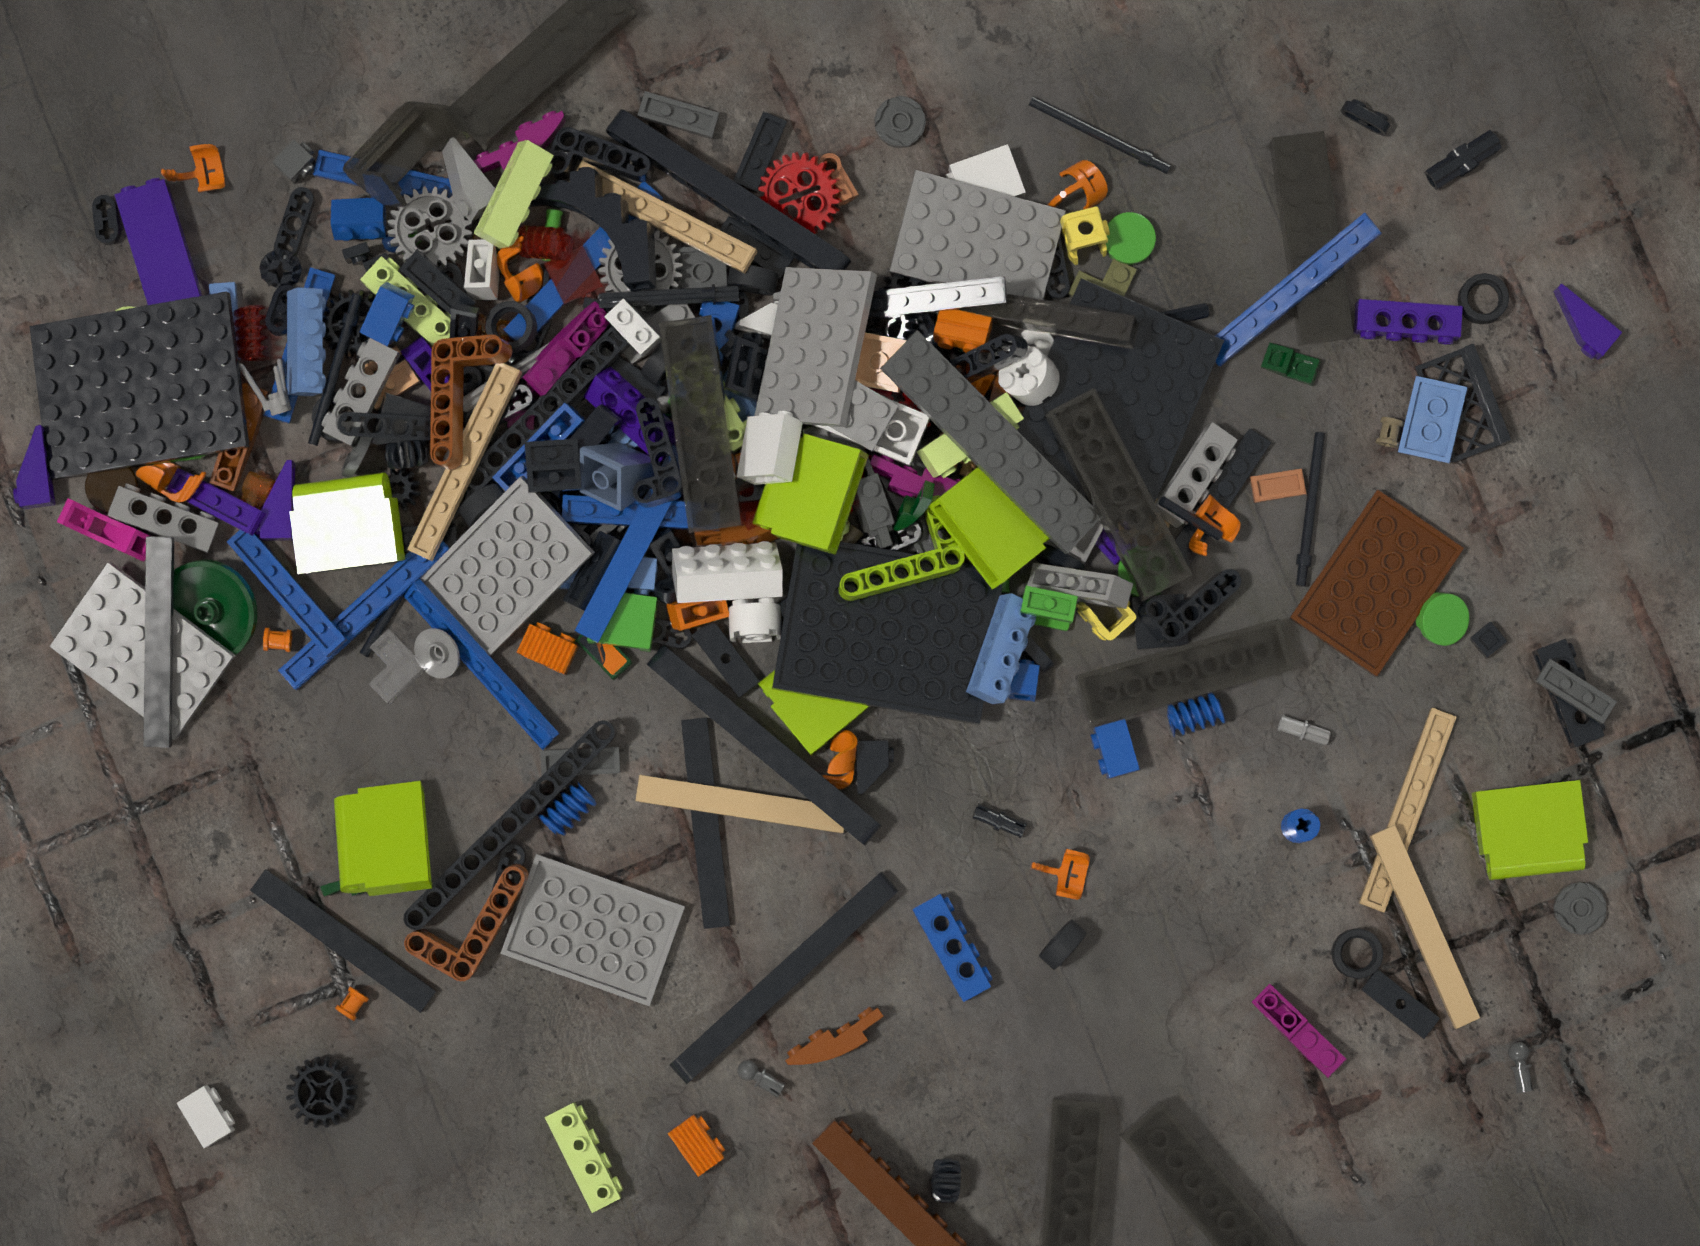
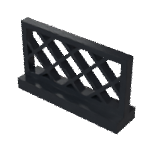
[1415,343,1511,463]

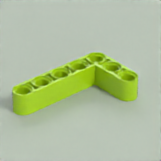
[838,495,965,601]

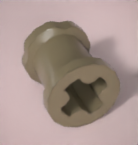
[1375,417,1404,448]

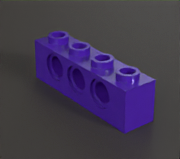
[1353,299,1463,345]
[583,366,686,464]

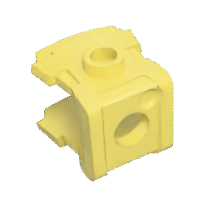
[1060,206,1110,265]
[1076,601,1136,640]

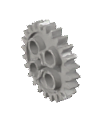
[388,186,472,268]
[598,230,683,311]

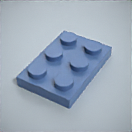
[1398,376,1468,464]

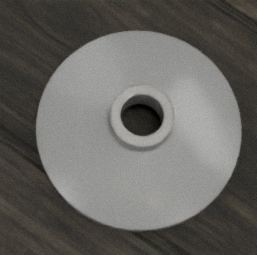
[414,628,460,678]

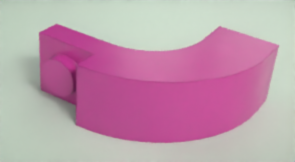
[57,498,149,562]

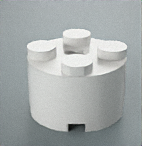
[999,346,1059,406]
[728,598,782,643]

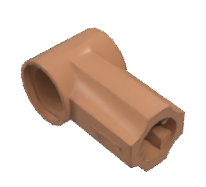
[818,153,859,207]

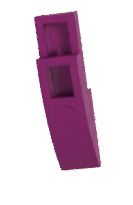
[473,111,566,174]
[523,301,610,396]
[870,455,960,498]
[1251,984,1347,1079]

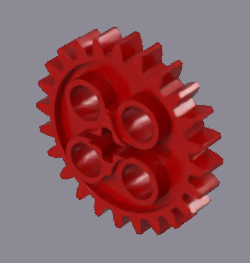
[758,152,842,234]

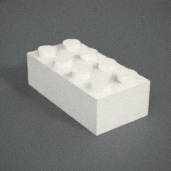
[814,397,930,466]
[672,541,782,603]

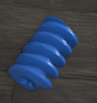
[1167,693,1225,737]
[538,780,597,836]
[1281,809,1320,843]

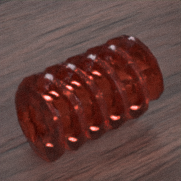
[518,225,573,261]
[233,305,270,361]

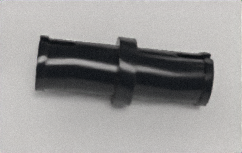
[972,803,1027,839]

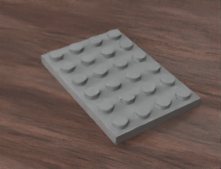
[889,170,1066,312]
[754,267,877,427]
[420,476,595,657]
[49,562,236,740]
[500,854,685,1006]

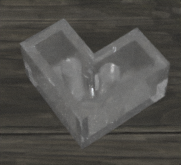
[369,629,428,705]

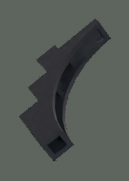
[529,167,656,292]

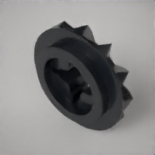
[259,249,302,288]

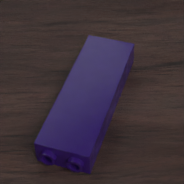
[114,178,203,305]

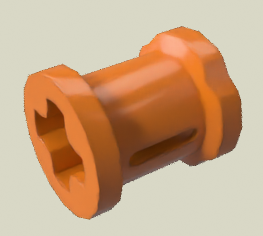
[263,628,293,652]
[335,986,369,1021]

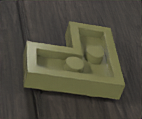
[1068,258,1137,297]

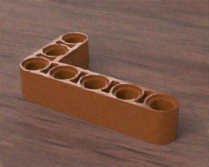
[430,335,512,470]
[404,864,529,982]

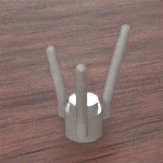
[239,358,292,416]

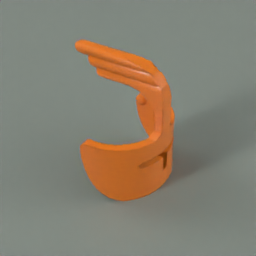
[161,144,225,193]
[1047,160,1108,209]
[497,236,544,303]
[136,462,206,503]
[1189,494,1241,556]
[821,730,857,789]
[1031,849,1090,900]

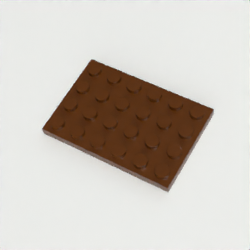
[1290,489,1464,677]

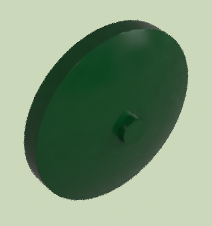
[174,560,258,655]

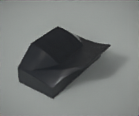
[649,528,693,578]

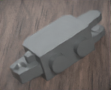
[853,458,894,548]

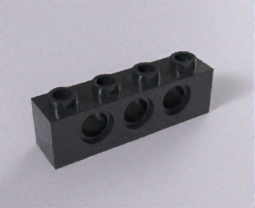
[1532,639,1605,749]

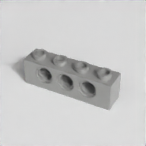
[321,338,401,447]
[1152,422,1237,528]
[108,484,219,553]
[1027,563,1133,609]

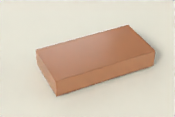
[1250,468,1306,503]

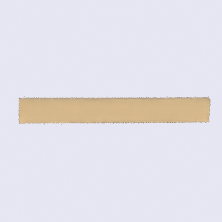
[576,160,758,274]
[407,363,523,561]
[1359,708,1456,913]
[635,775,844,833]
[1370,825,1480,1029]

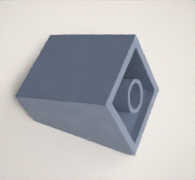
[580,443,660,511]

